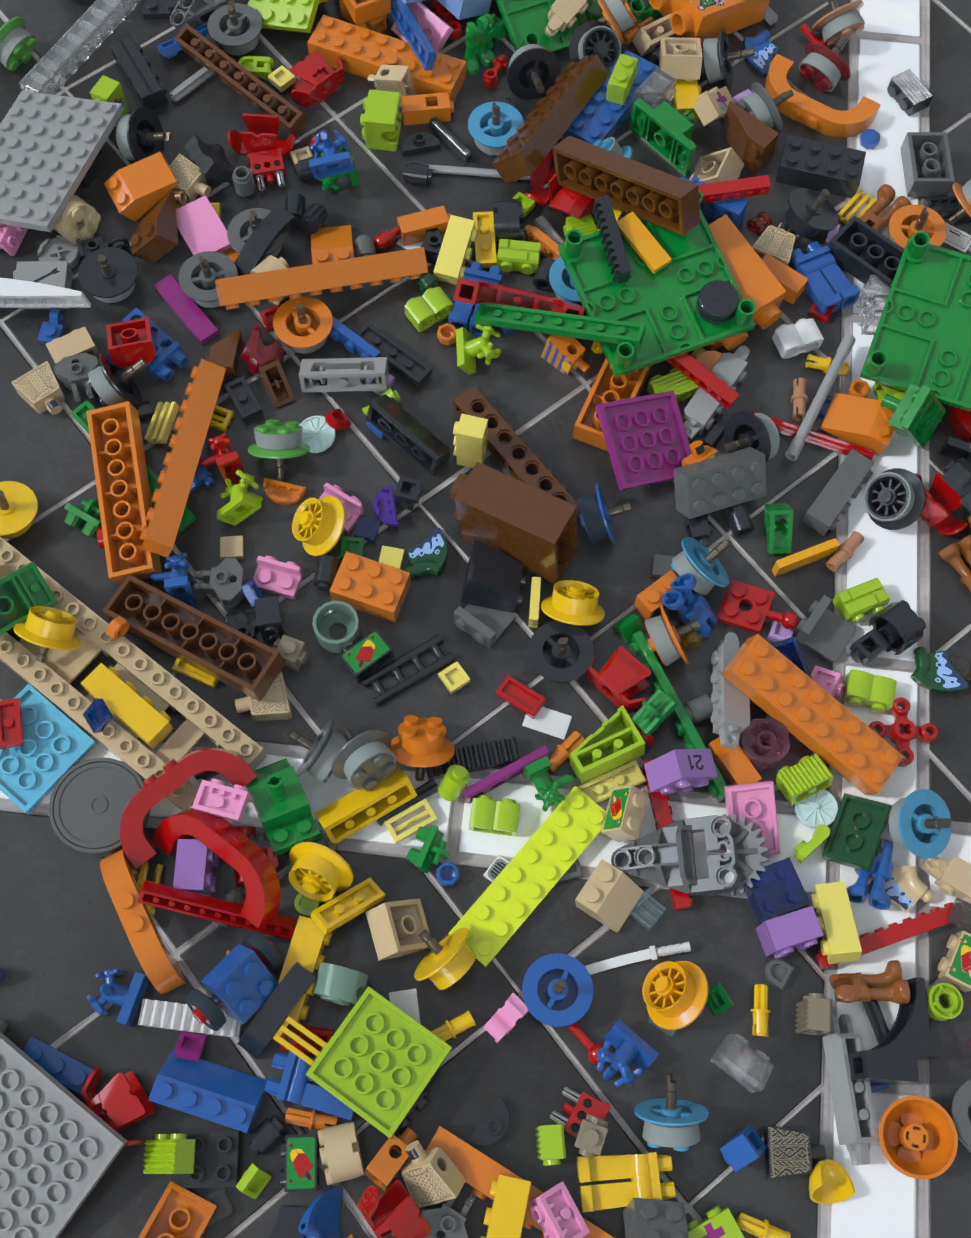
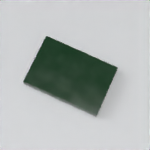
[821,793,892,872]

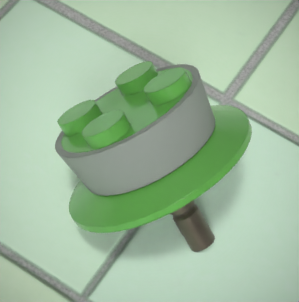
[0,16,37,71]
[248,419,310,481]

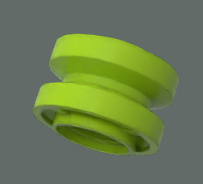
[926,983,963,1022]

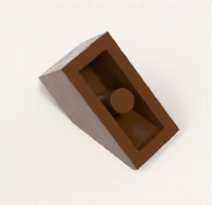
[205,330,244,378]

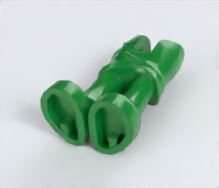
[462,16,496,76]

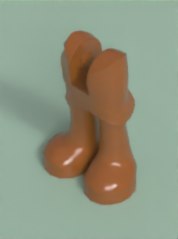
[859,184,912,233]
[939,534,971,592]
[829,960,910,1004]

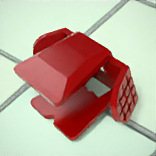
[290,51,345,108]
[228,113,295,158]
[524,148,563,207]
[914,472,967,535]
[587,646,651,714]
[81,1067,156,1146]
[357,1180,431,1238]

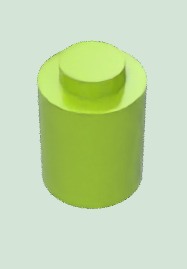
[438,765,470,801]

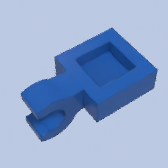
[37,308,66,345]

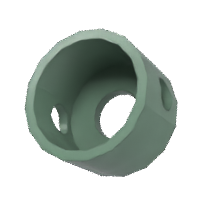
[312,601,361,653]
[312,963,369,1007]

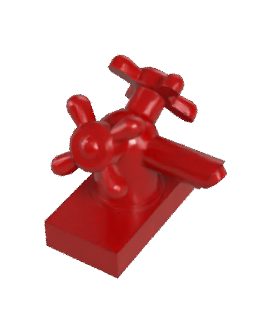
[198,432,245,487]

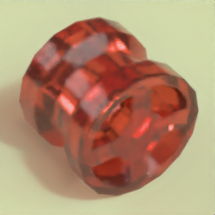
[747,211,773,236]

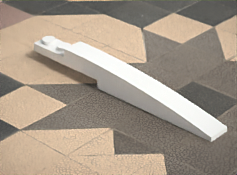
[0,278,91,308]

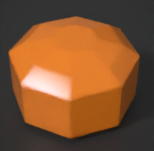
[437,323,457,346]
[847,379,871,398]
[106,616,130,640]

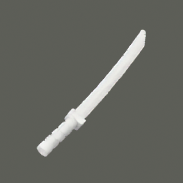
[585,942,691,975]

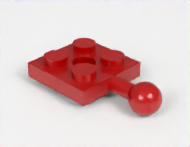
[717,580,799,635]

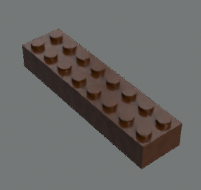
[492,54,609,183]
[553,136,700,236]
[102,575,286,702]

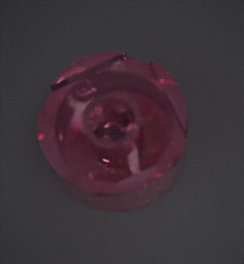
[739,717,790,771]

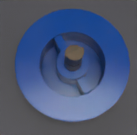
[522,953,593,1027]

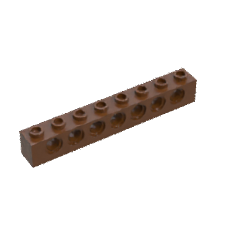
[174,23,309,139]
[453,386,581,522]

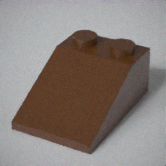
[722,101,779,175]
[131,192,178,264]

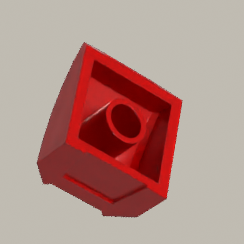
[548,187,595,219]
[106,317,156,369]

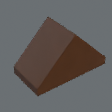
[258,360,295,408]

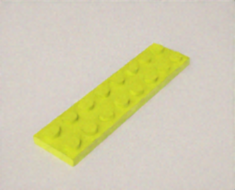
[448,786,606,967]

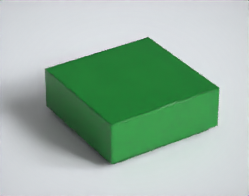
[340,536,365,560]

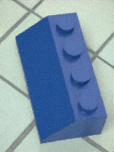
[148,1050,267,1133]

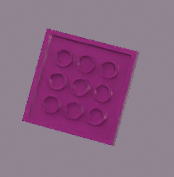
[595,390,692,491]

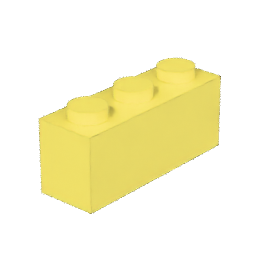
[433,215,478,285]
[453,414,488,468]
[810,881,862,964]

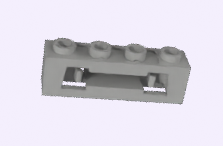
[299,357,389,392]

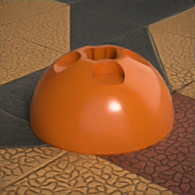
[878,1096,958,1180]

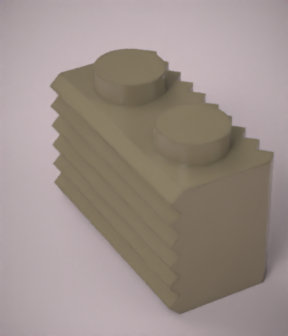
[795,993,832,1036]

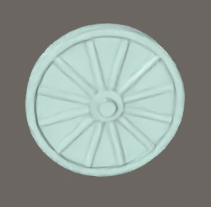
[300,416,336,453]
[794,789,838,829]

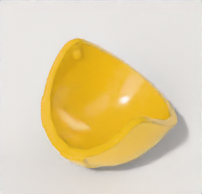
[809,1159,855,1205]

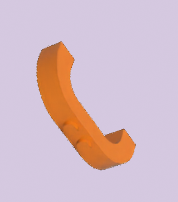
[765,54,881,138]
[100,849,186,995]

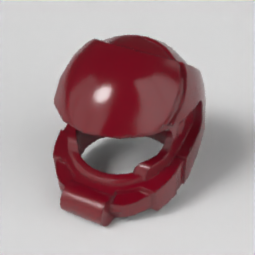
[240,323,284,377]

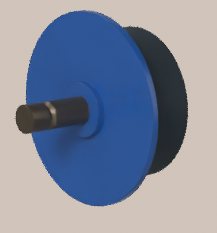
[579,483,632,544]

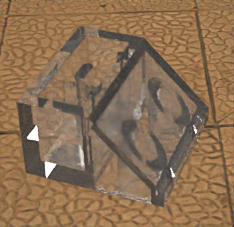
[857,275,890,335]

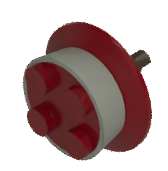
[799,36,851,93]

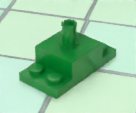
[630,97,697,177]
[880,384,946,449]
[0,561,57,635]
[245,758,321,856]

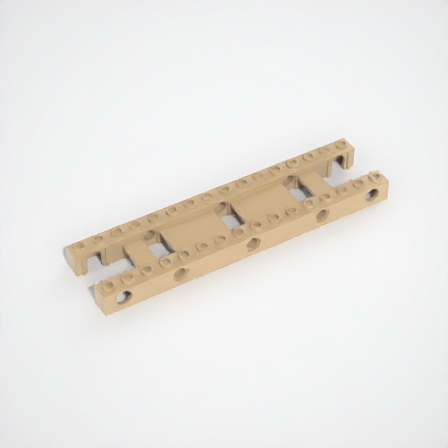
[0,537,267,811]

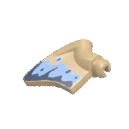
[867,865,934,913]

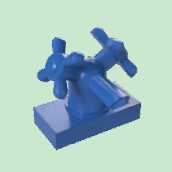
[309,129,355,179]
[150,552,196,606]
[87,968,150,1027]
[596,1020,659,1087]

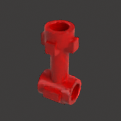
[483,54,508,89]

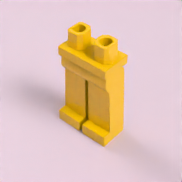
[576,1152,676,1213]

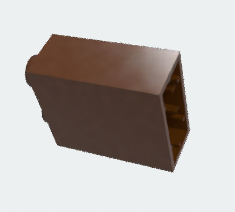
[450,462,578,584]

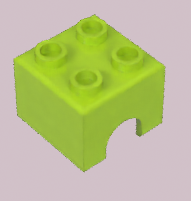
[360,89,402,152]

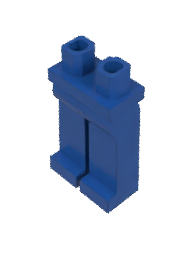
[681,175,749,230]
[790,241,861,315]
[448,261,502,337]
[119,308,189,382]
[264,1051,355,1121]

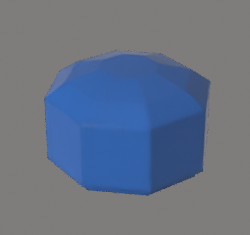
[860,129,881,149]
[437,862,459,887]

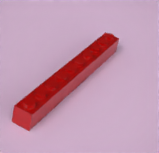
[698,175,771,204]
[666,353,739,409]
[642,760,693,911]
[138,880,296,940]
[814,902,965,970]

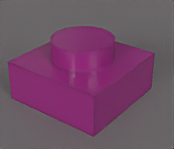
[174,1031,206,1061]

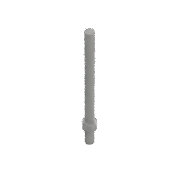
[427,164,530,181]

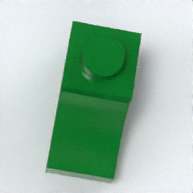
[764,503,793,554]

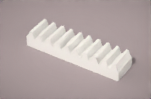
[138,999,242,1039]

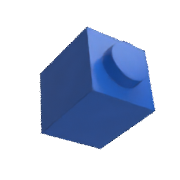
[719,1125,767,1172]

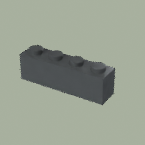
[802,449,875,536]

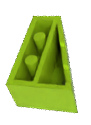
[570,705,645,785]

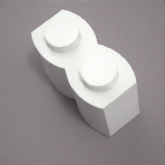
[772,318,824,359]

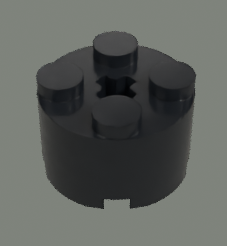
[493,199,524,243]
[869,600,926,655]

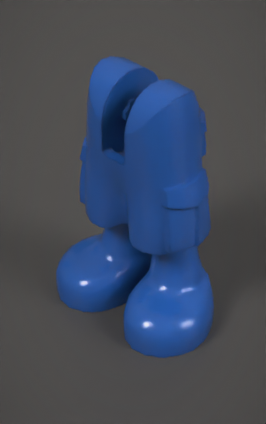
[663,573,718,638]
[846,840,893,910]

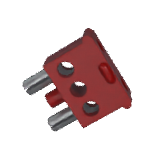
[247,148,286,191]
[550,1087,610,1138]

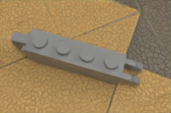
[682,345,750,442]
[711,632,750,750]
[822,1014,878,1166]

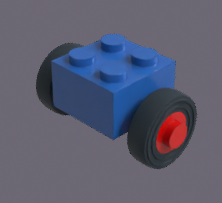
[185,932,283,1031]

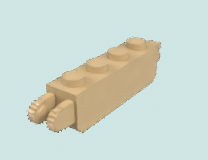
[545,0,595,38]
[922,857,971,909]

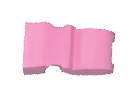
[483,993,529,1043]

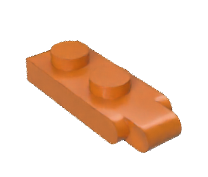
[525,225,561,260]

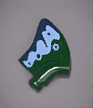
[406,528,447,578]
[910,647,968,692]

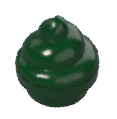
[417,272,438,292]

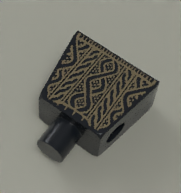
[763,1126,826,1179]

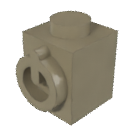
[273,634,308,672]
[574,1114,609,1159]

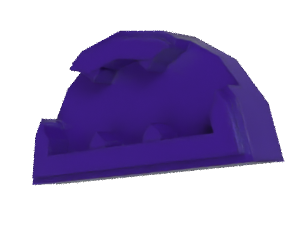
[373,485,399,527]

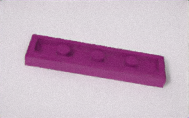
[153,275,219,345]
[462,745,549,803]

